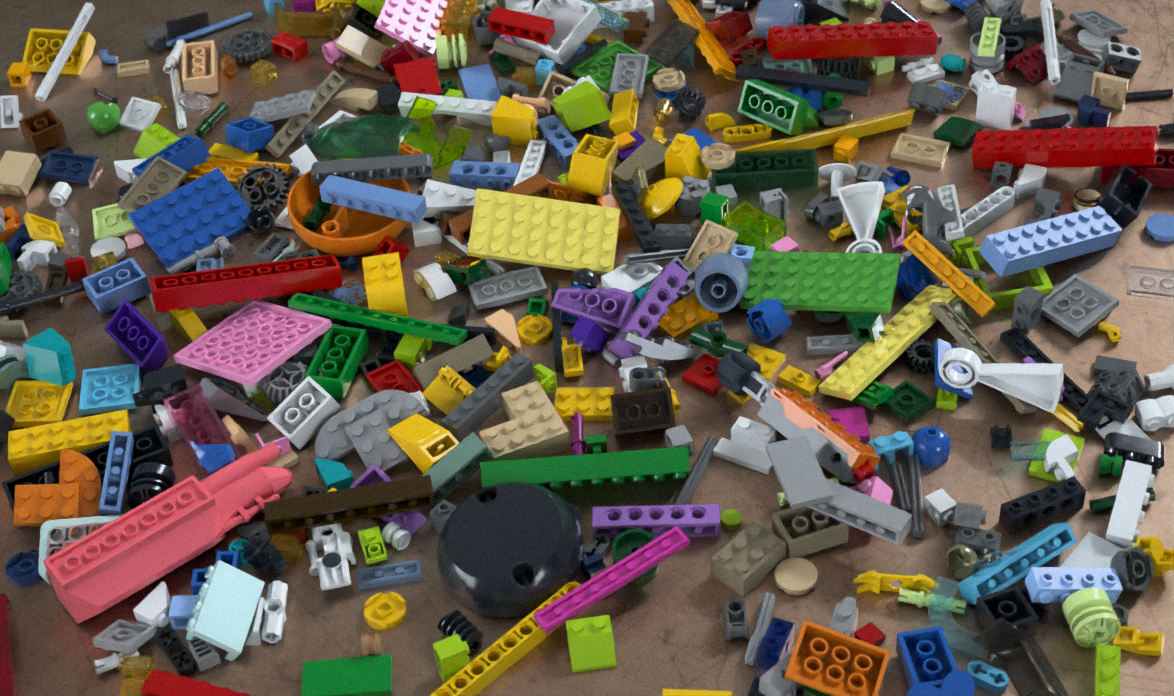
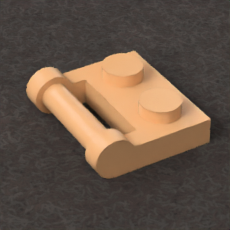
[512,94,551,116]
[222,415,259,454]

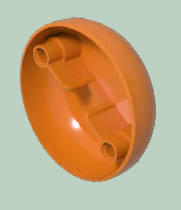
[287,158,410,257]

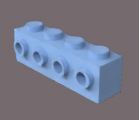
[1025,567,1123,603]

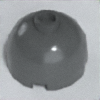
[1110,546,1154,591]

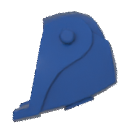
[190,441,235,475]

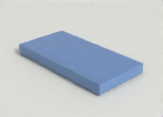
[458,63,501,103]

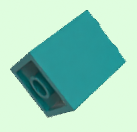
[23,328,76,386]

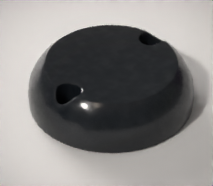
[437,482,584,618]

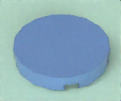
[1145,213,1174,242]

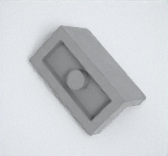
[855,161,894,182]

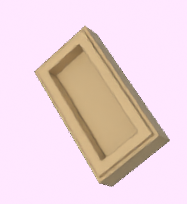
[117,59,150,78]

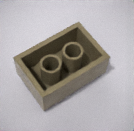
[772,506,849,558]
[711,521,787,597]

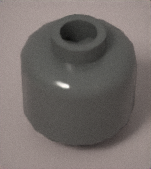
[461,145,485,162]

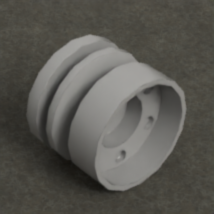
[969,32,1005,73]

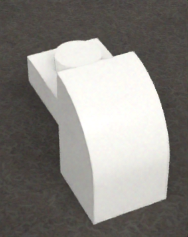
[17,240,58,273]
[1044,434,1079,482]

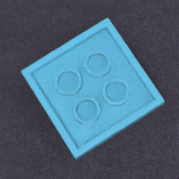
[79,363,142,415]

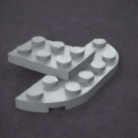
[315,390,426,473]

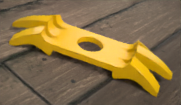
[853,570,940,595]

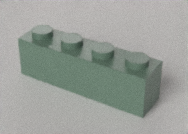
[422,432,493,510]

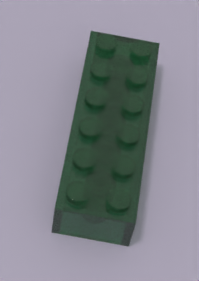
[710,149,818,193]

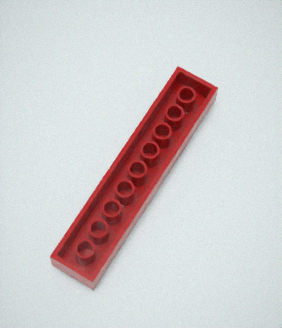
[767,21,938,60]
[971,125,1159,170]
[150,254,342,313]

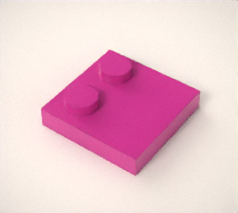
[824,407,870,442]

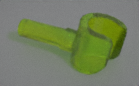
[251,387,274,408]

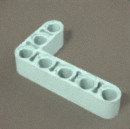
[38,514,124,585]

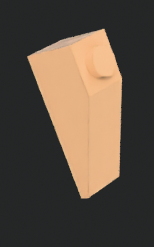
[484,309,522,356]

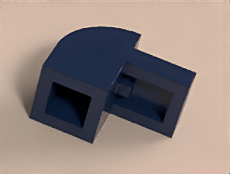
[1077,94,1111,127]

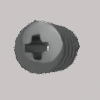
[964,2,989,33]

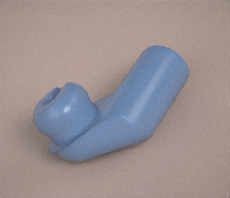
[99,49,119,64]

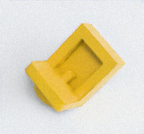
[481,346,511,372]

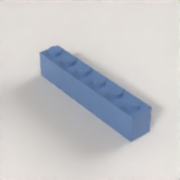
[319,175,427,224]

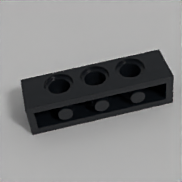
[999,477,1086,536]

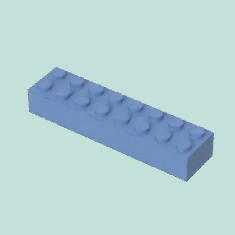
[979,206,1122,277]

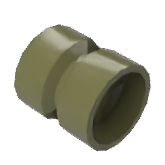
[477,0,506,13]

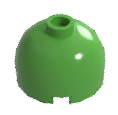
[87,102,120,133]

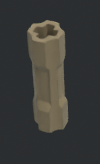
[492,38,542,67]

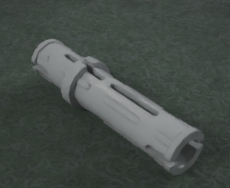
[165,244,218,275]

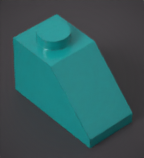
[314,458,354,492]

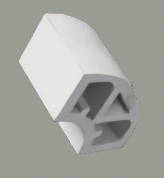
[414,262,457,302]

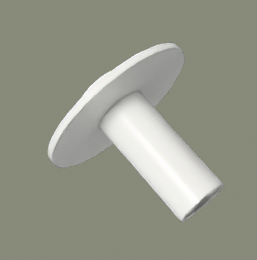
[818,163,857,201]

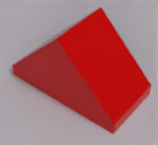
[64,256,89,282]

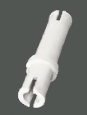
[163,39,186,74]

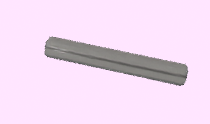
[744,592,775,666]

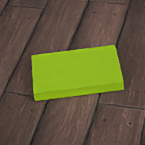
[1028,428,1085,483]

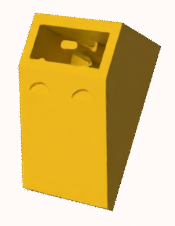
[387,413,459,474]

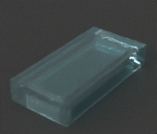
[1009,440,1052,461]

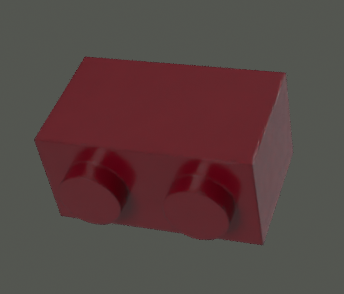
[380,40,419,76]

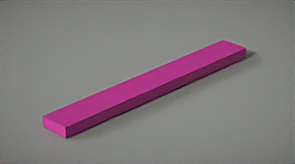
[534,526,690,634]

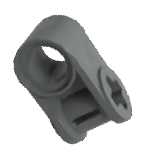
[629,366,668,392]
[725,597,750,640]

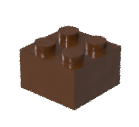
[19,108,67,152]

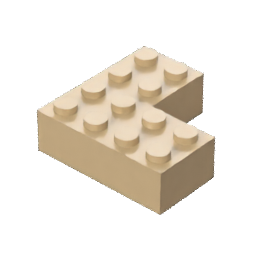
[479,381,570,462]

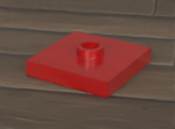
[682,353,724,396]

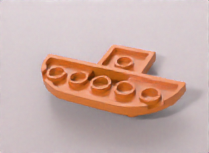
[13,449,102,548]

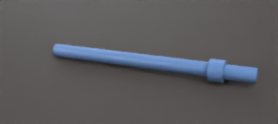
[165,12,253,48]

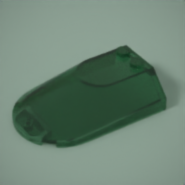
[311,114,421,161]

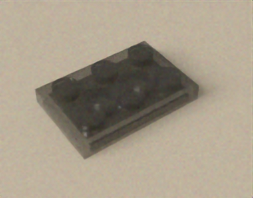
[644,18,700,68]

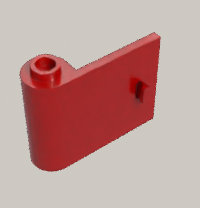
[393,57,443,96]

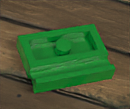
[850,380,894,410]

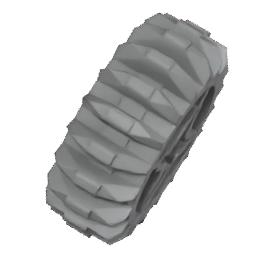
[261,360,308,404]

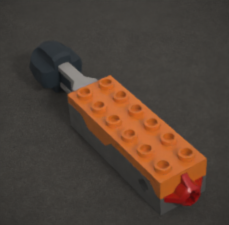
[717,351,880,484]

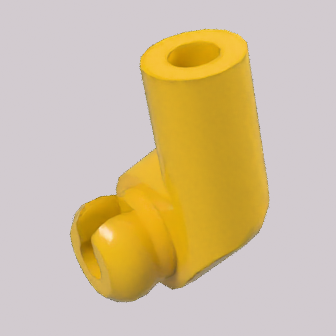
[652,126,669,147]
[1098,321,1122,342]

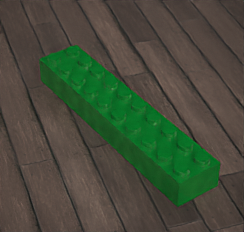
[480,447,690,489]

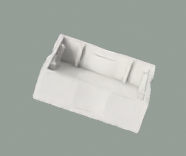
[512,0,602,65]

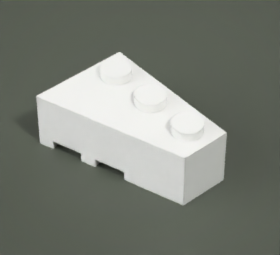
[421,179,477,220]

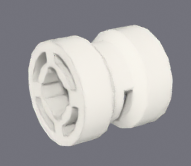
[382,522,411,550]

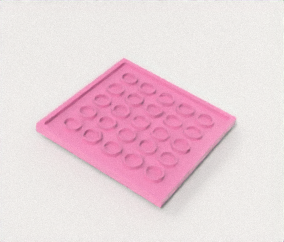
[173,299,332,386]

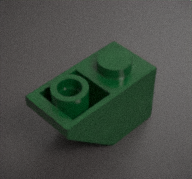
[844,312,884,342]

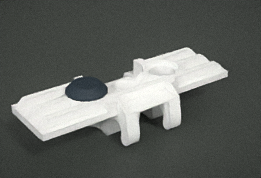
[305,523,356,591]

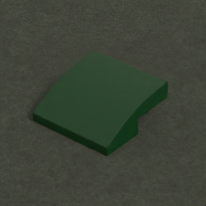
[933,116,983,146]

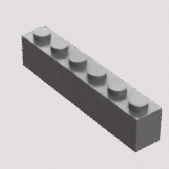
[441,353,534,443]

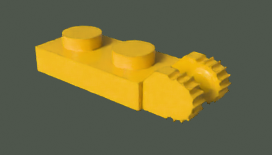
[562,337,584,378]

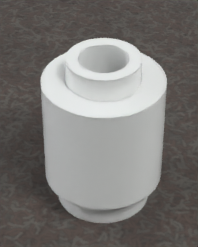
[49,182,72,207]

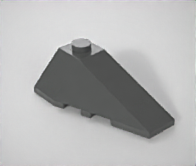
[193,378,270,421]

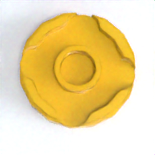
[516,315,553,345]
[364,592,407,630]

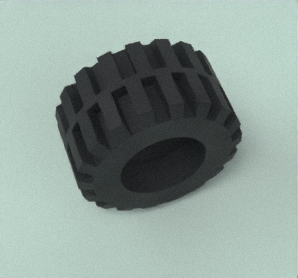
[817,57,860,80]

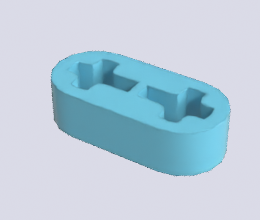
[966,661,1009,694]

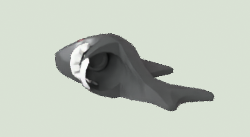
[901,185,956,254]

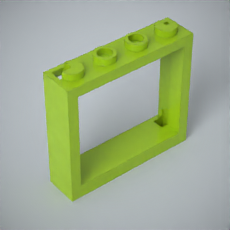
[962,246,1054,311]

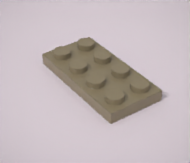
[118,155,187,213]

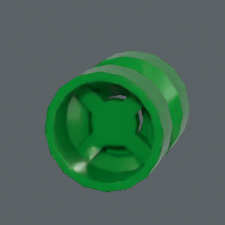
[1098,454,1123,477]

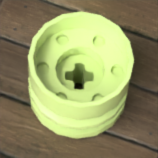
[435,33,467,70]
[1062,587,1121,648]

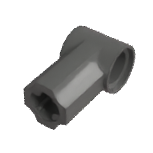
[301,122,319,153]

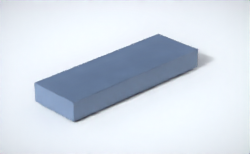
[357,559,423,590]

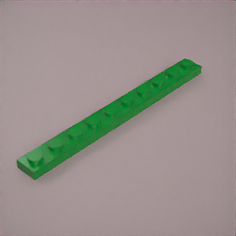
[288,293,467,346]

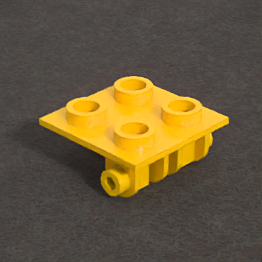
[422,365,476,415]

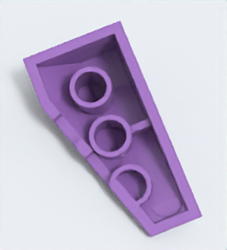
[551,288,634,333]
[349,464,428,535]

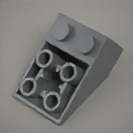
[1054,53,1106,103]

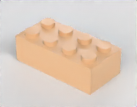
[182,40,218,97]

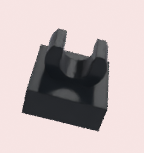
[990,425,1013,448]

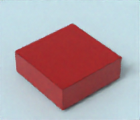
[854,622,886,646]

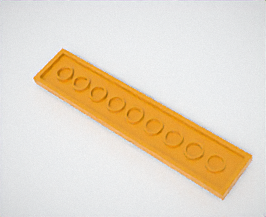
[667,0,741,83]

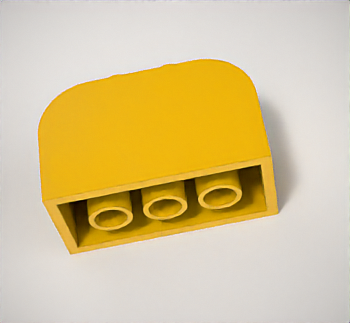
[567,134,620,196]
[362,252,409,317]

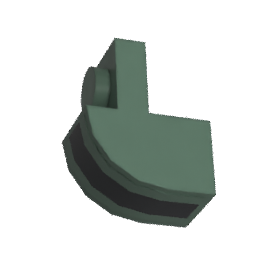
[0,354,30,390]

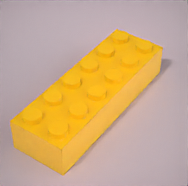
[8,409,133,476]

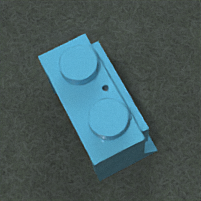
[868,431,914,470]

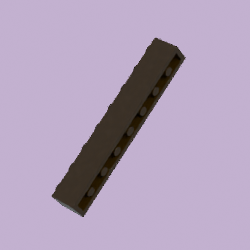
[264,475,435,535]

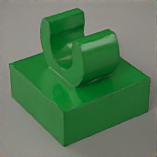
[586,434,607,454]

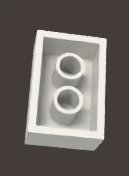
[267,376,342,450]

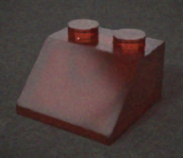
[705,11,753,43]

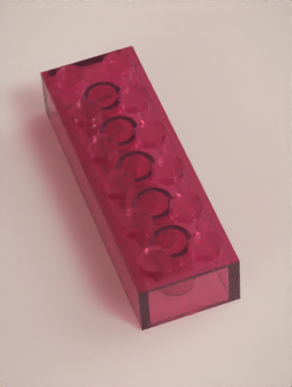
[163,384,241,479]

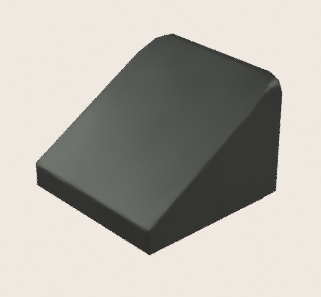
[448,302,470,324]
[359,357,381,378]

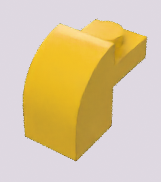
[1134,536,1174,577]

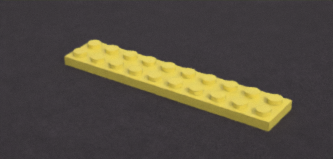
[818,285,960,401]

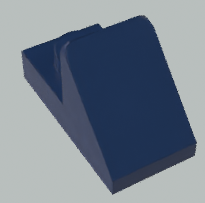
[6,224,34,261]

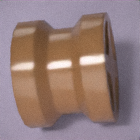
[361,633,382,656]

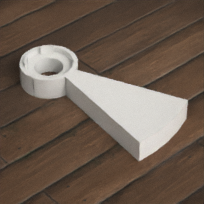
[836,181,885,253]
[939,348,1064,413]

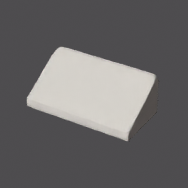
[245,597,265,645]

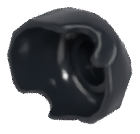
[246,207,275,234]
[570,268,599,289]

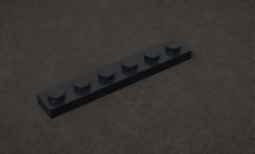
[611,183,662,253]

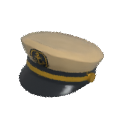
[1072,188,1102,211]

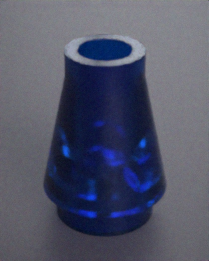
[886,166,911,187]

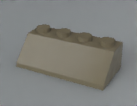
[411,334,493,389]

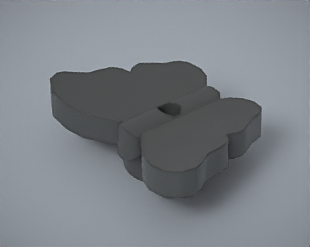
[236,521,275,542]

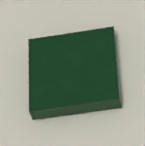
[880,380,935,425]

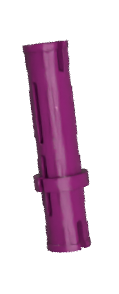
[570,413,586,455]

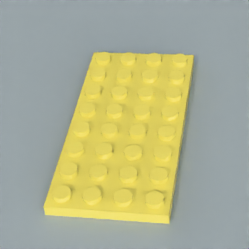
[467,188,620,275]

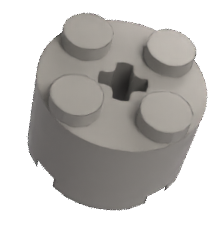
[985,0,1023,23]
[675,176,710,217]

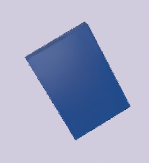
[934,339,973,399]

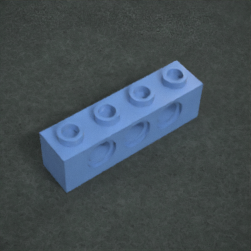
[537,115,579,170]
[449,161,521,190]
[99,431,134,516]

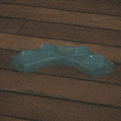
[928,576,989,660]

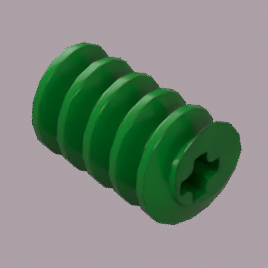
[822,74,844,109]

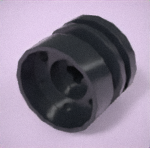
[127,462,176,509]

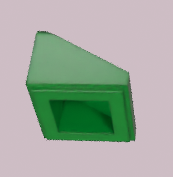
[526,298,549,317]

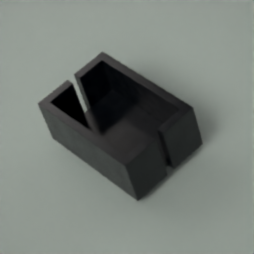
[1096,163,1153,228]

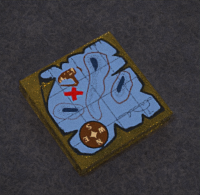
[629,165,649,204]

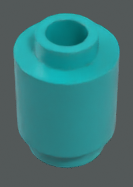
[940,53,966,73]

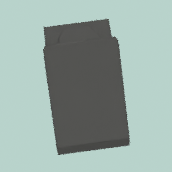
[498,77,528,98]

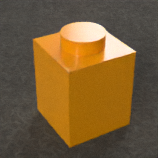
[7,62,32,87]
[833,134,859,164]

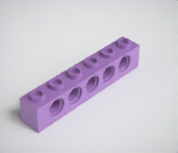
[607,261,689,359]
[592,504,720,540]

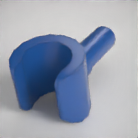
[338,256,358,270]

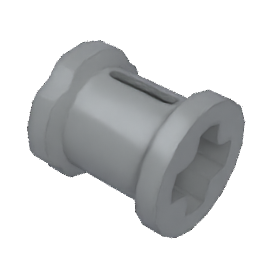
[213,236,236,259]

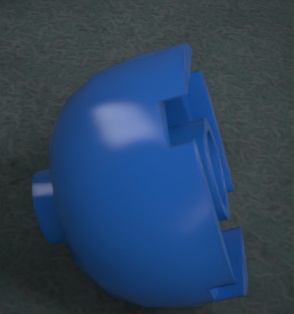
[912,426,951,467]

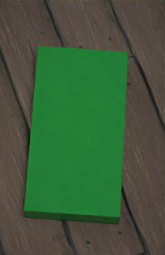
[301,654,393,696]

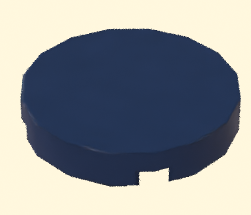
[6,550,43,587]

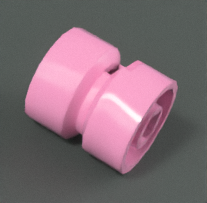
[322,37,349,64]

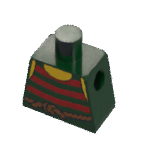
[444,255,490,285]

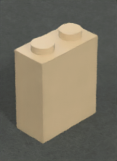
[0,150,42,196]

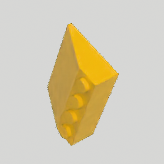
[22,28,96,76]

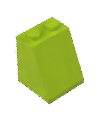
[553,80,612,132]

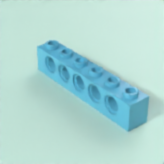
[957,523,1078,604]

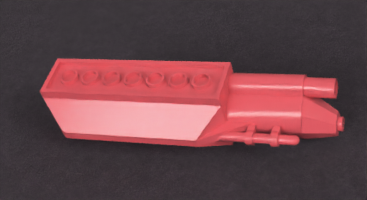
[43,442,293,624]

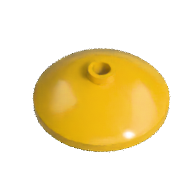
[640,177,683,220]

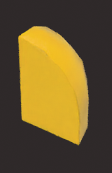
[705,113,736,131]

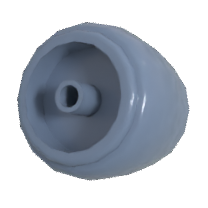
[755,0,805,41]
[694,253,749,313]

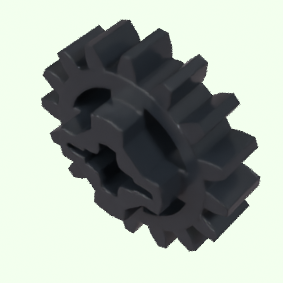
[242,537,287,577]

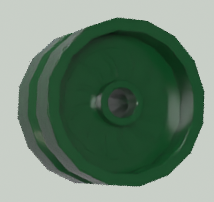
[612,529,660,585]

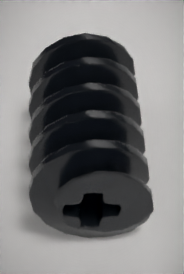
[437,610,483,657]

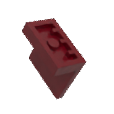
[1005,44,1048,85]

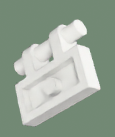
[902,57,945,84]

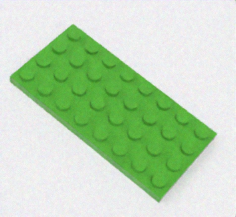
[739,251,901,313]

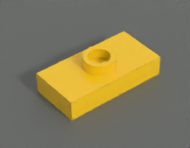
[778,365,821,397]

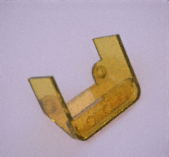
[274,3,346,38]

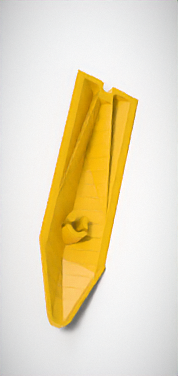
[734,109,915,156]

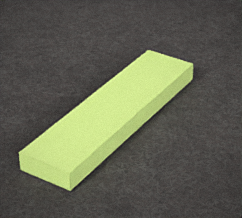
[977,17,1001,57]

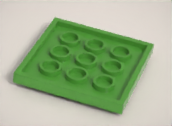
[570,40,662,98]

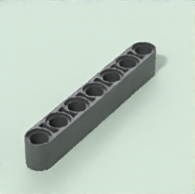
[311,154,434,185]

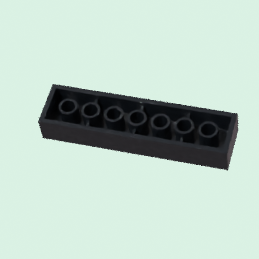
[2,424,174,514]

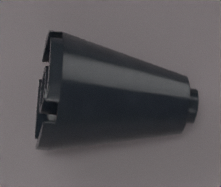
[878,0,918,24]

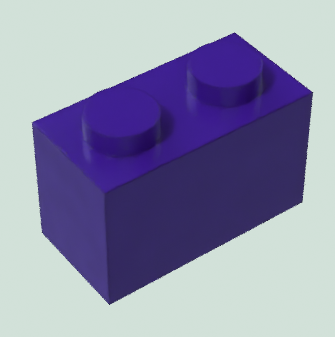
[569,315,611,353]

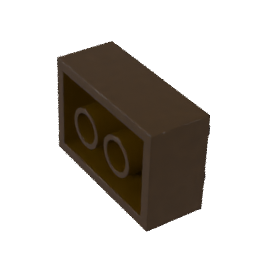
[609,387,676,435]

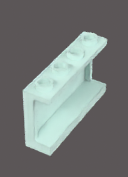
[185,560,265,661]

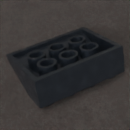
[801,0,850,21]

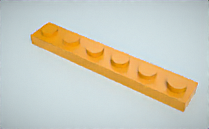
[902,230,996,318]

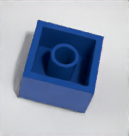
[226,117,274,153]

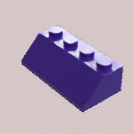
[104,299,168,372]

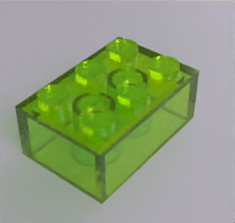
[721,201,787,251]

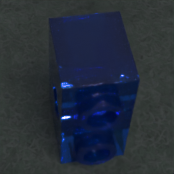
[758,617,795,670]

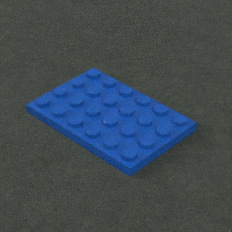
[128,168,251,268]

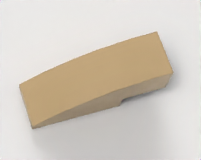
[330,88,379,112]

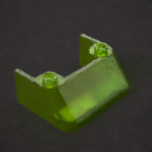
[397,96,474,170]

